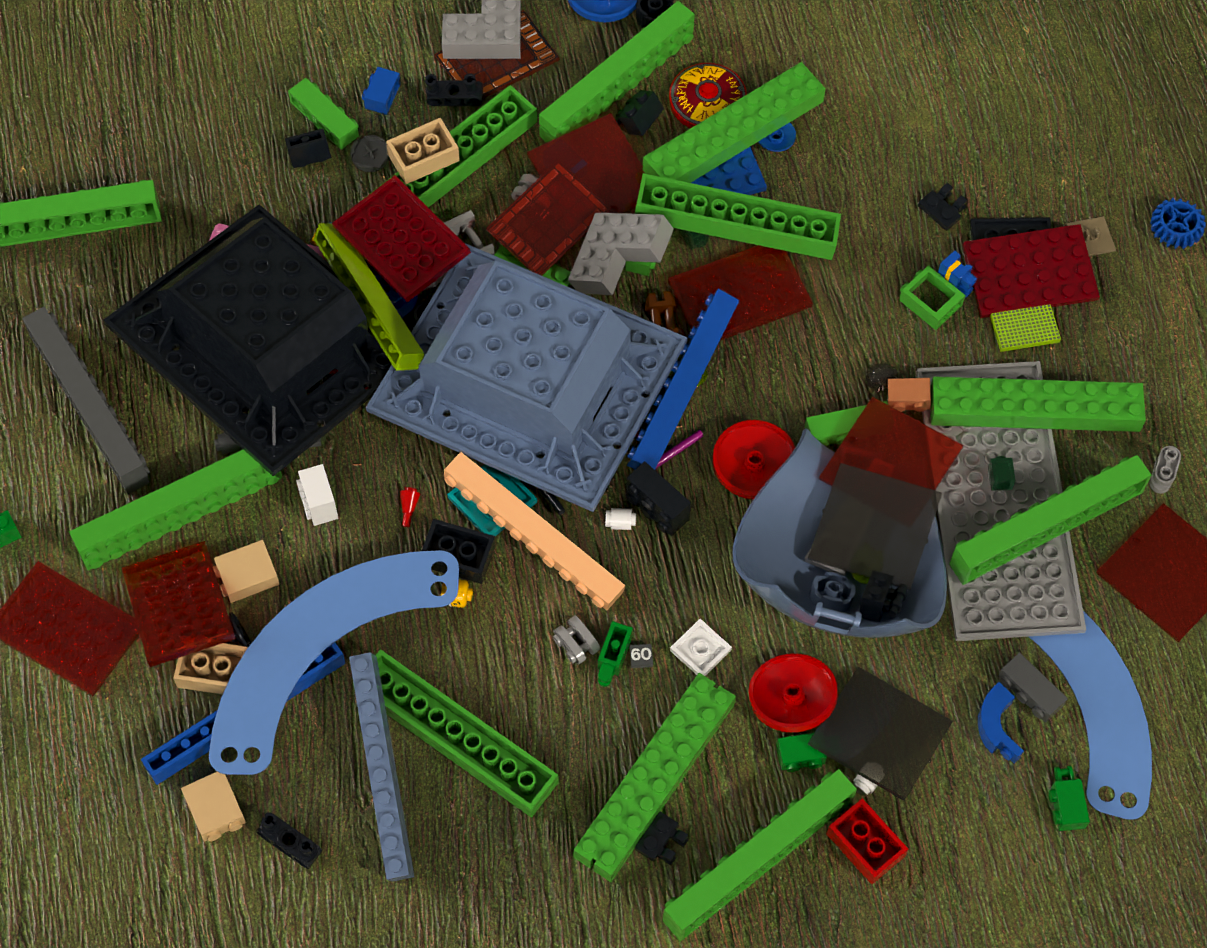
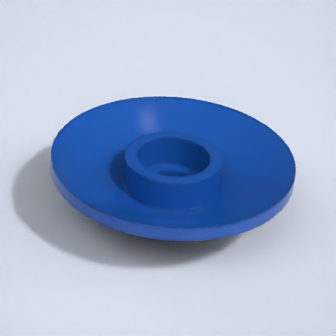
[758,122,796,152]

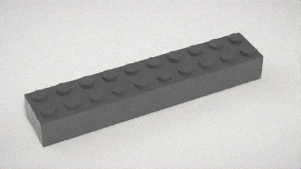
[22,306,150,495]

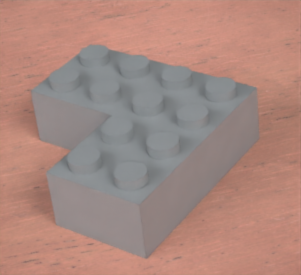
[442,0,521,59]
[568,213,674,295]

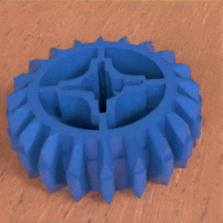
[1150,198,1206,249]

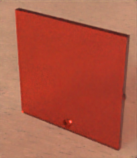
[527,113,645,232]
[819,397,963,529]
[1096,503,1207,642]

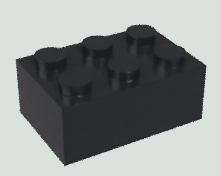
[626,461,691,537]
[422,519,496,584]

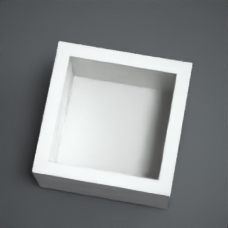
[296,464,338,526]

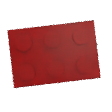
[826,798,909,885]

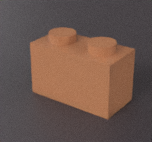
[888,378,931,412]

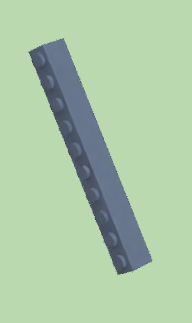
[349,652,414,882]

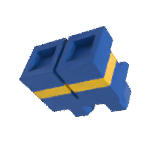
[938,251,977,298]

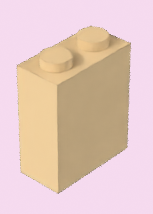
[213,540,280,603]
[181,772,246,842]

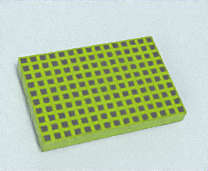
[990,304,1061,352]

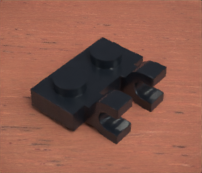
[918,183,967,231]
[635,811,688,866]

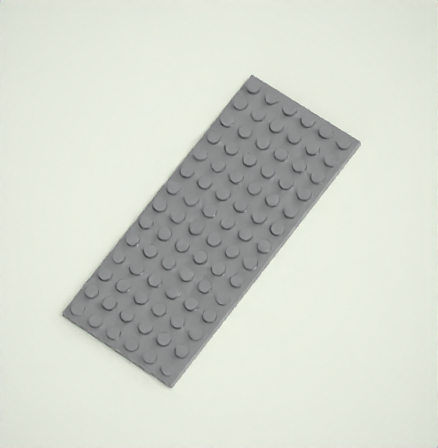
[916,361,1086,641]

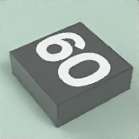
[629,644,653,668]

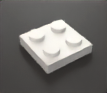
[670,619,732,676]

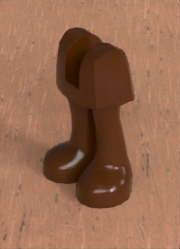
[645,290,685,336]

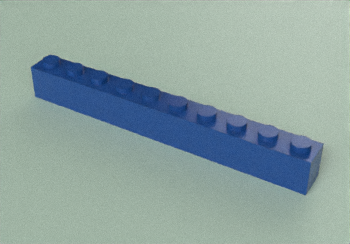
[627,288,740,470]
[141,642,346,785]

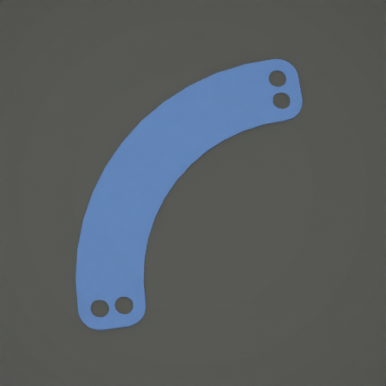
[209,550,459,775]
[1029,611,1152,820]

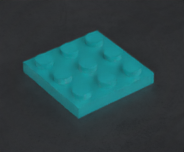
[447,464,537,536]

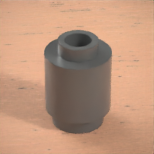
[214,433,242,455]

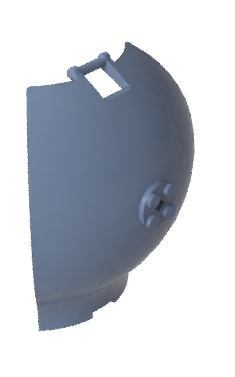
[732,428,947,638]

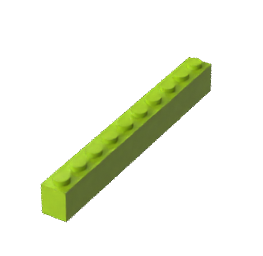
[314,223,424,371]

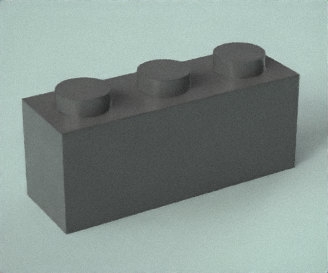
[998,652,1068,723]

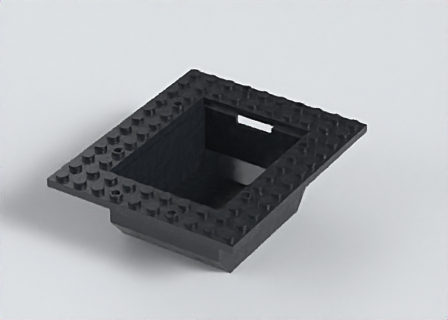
[103,204,392,476]

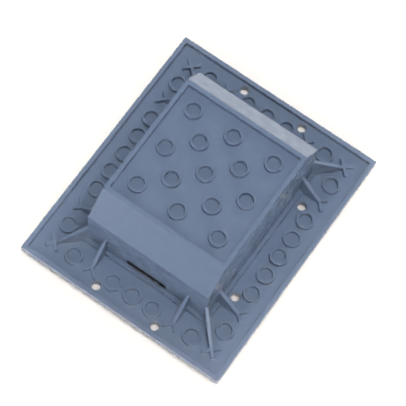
[366,243,687,512]

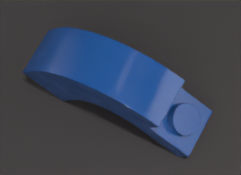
[978,682,1024,764]

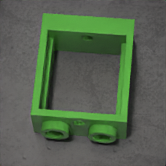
[899,265,965,330]

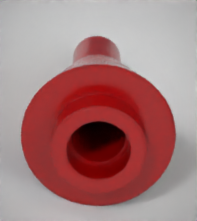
[400,487,421,528]

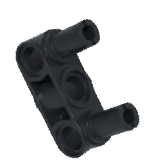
[425,73,483,107]
[256,812,323,869]

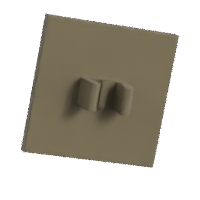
[1066,216,1116,256]

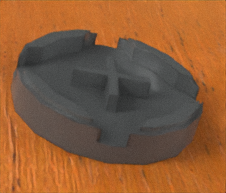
[350,135,390,172]

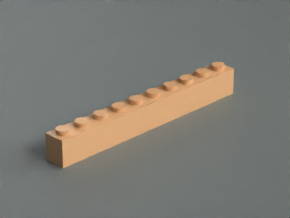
[444,452,625,610]

